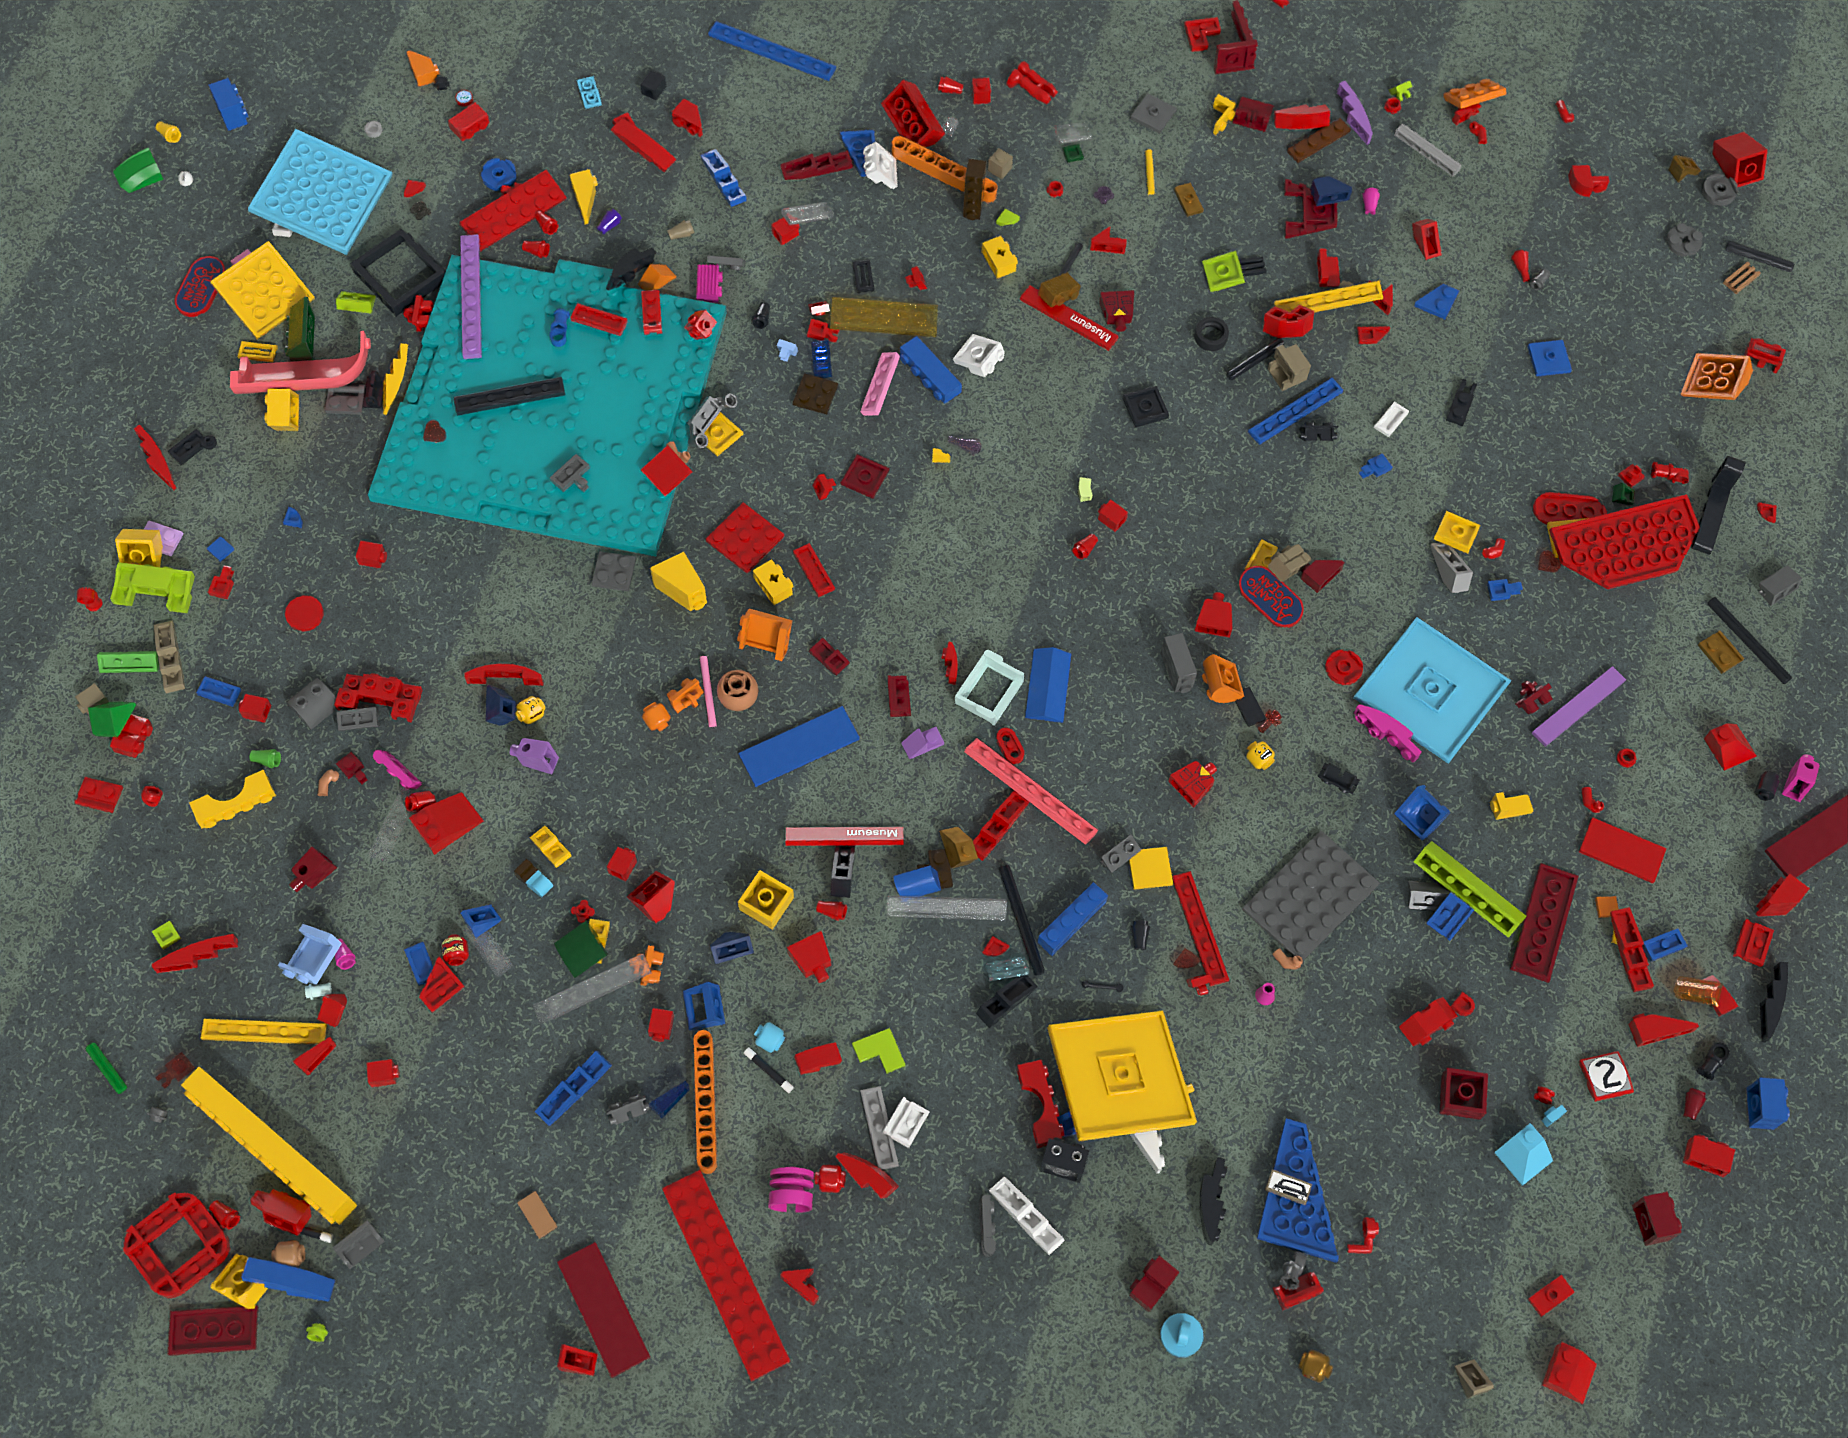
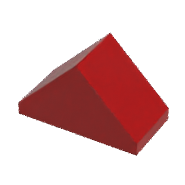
[557,1345,598,1376]

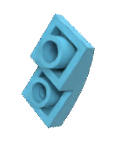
[577,76,602,109]

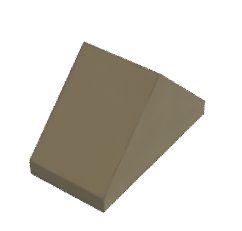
[1455,1360,1494,1399]

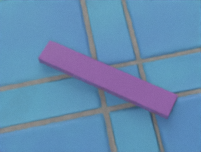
[1532,666,1626,747]

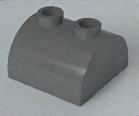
[286,678,337,730]

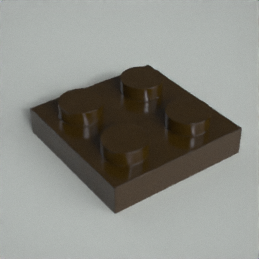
[793,373,838,415]

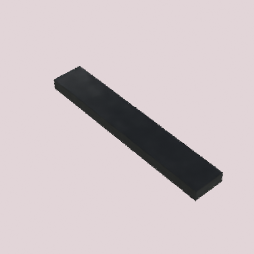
[454,377,565,416]

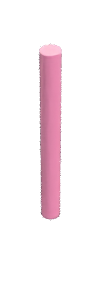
[700,656,717,727]

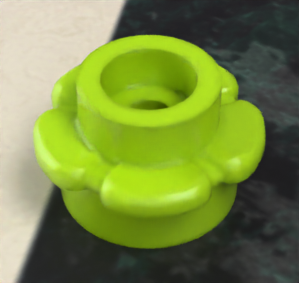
[306,1323,328,1342]

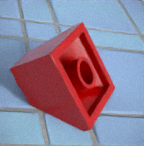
[1704,723,1757,771]
[627,871,675,923]

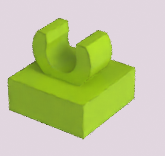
[1389,81,1412,101]

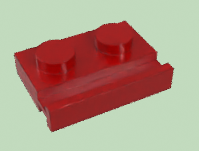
[74,777,123,813]
[1733,919,1774,967]

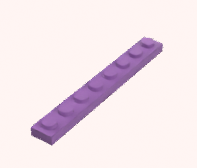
[461,235,482,359]

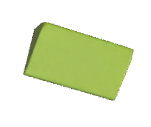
[336,291,376,313]

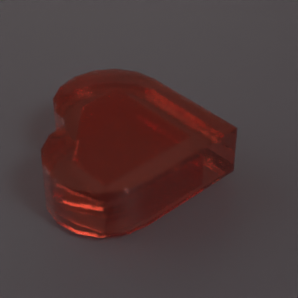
[423,420,447,442]
[1538,551,1561,572]

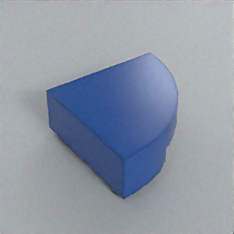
[283,507,303,528]

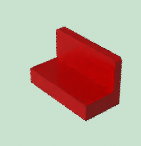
[1317,249,1340,287]

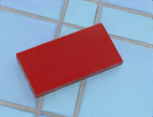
[1579,817,1667,883]

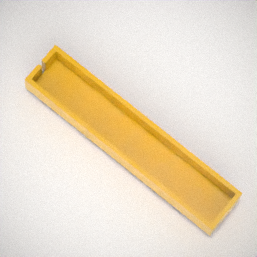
[181,1067,357,1225]

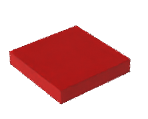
[641,445,692,496]

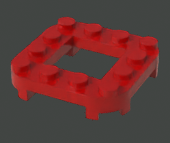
[123,1193,230,1298]

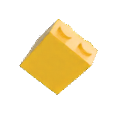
[650,552,707,611]

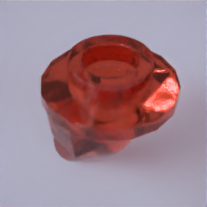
[1258,709,1282,733]

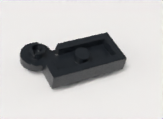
[168,429,217,466]

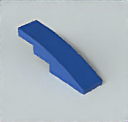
[700,149,747,207]
[535,1051,612,1126]
[242,1257,335,1301]

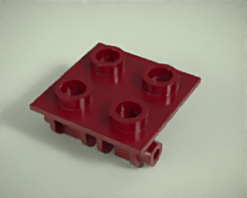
[1233,97,1274,132]

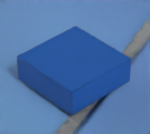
[207,536,234,562]

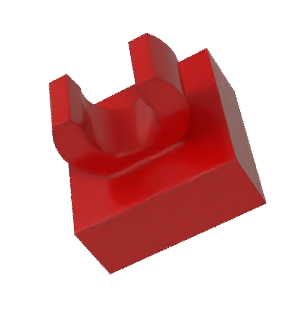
[905,266,927,290]
[1618,464,1645,488]
[812,474,836,500]
[1186,974,1212,996]

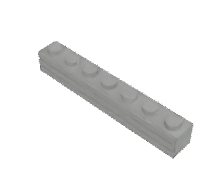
[1395,124,1462,177]

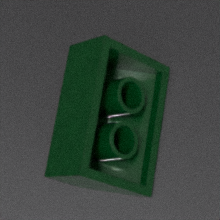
[285,297,315,362]

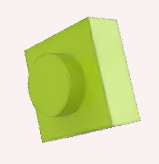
[152,921,181,950]

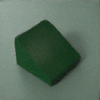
[1612,483,1635,505]

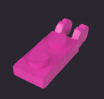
[373,750,422,789]

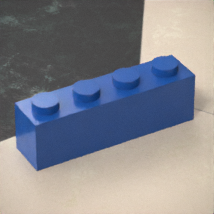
[900,336,962,404]
[1037,882,1108,956]

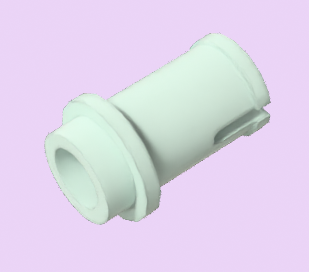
[305,982,332,1000]

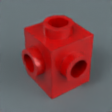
[684,310,717,340]

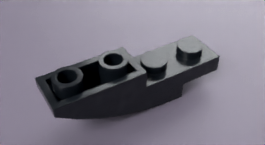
[606,248,657,291]
[1199,1157,1228,1246]

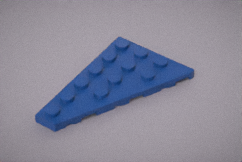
[1257,1118,1339,1263]

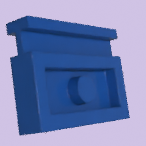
[1426,892,1475,941]

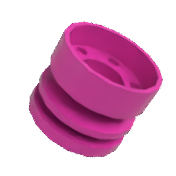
[768,1167,814,1212]

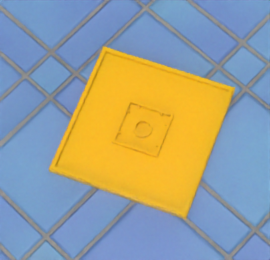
[1047,1011,1197,1141]

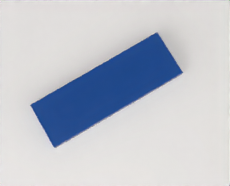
[739,706,860,787]

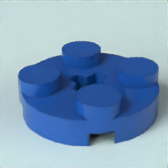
[481,158,516,191]

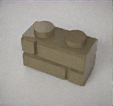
[1268,544,1311,582]

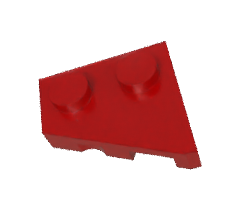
[419,957,464,1013]

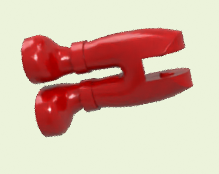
[1006,61,1058,104]

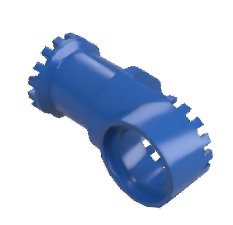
[549,308,570,347]

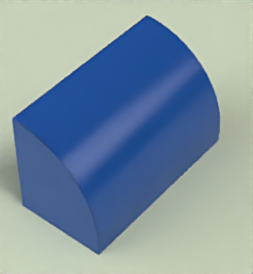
[893,866,941,900]

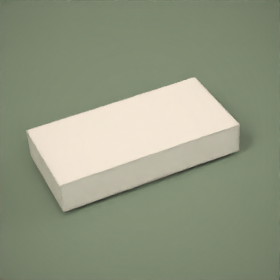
[1374,401,1409,437]

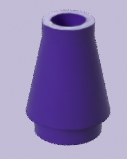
[596,209,622,234]

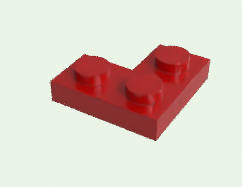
[1184,17,1221,52]

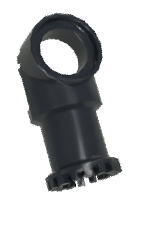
[1696,1042,1730,1081]

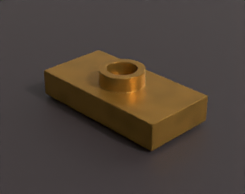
[1174,183,1204,217]

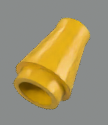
[156,122,181,143]

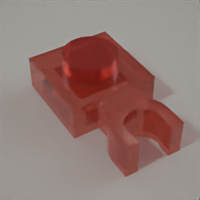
[155,1052,195,1089]

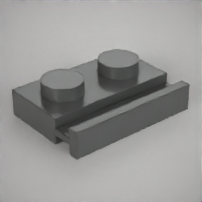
[707,255,746,270]

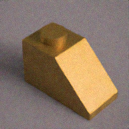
[940,827,978,868]

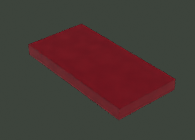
[168,1305,258,1356]

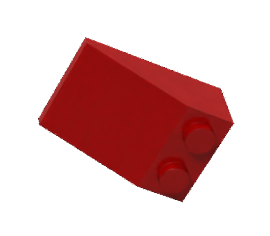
[409,792,484,855]

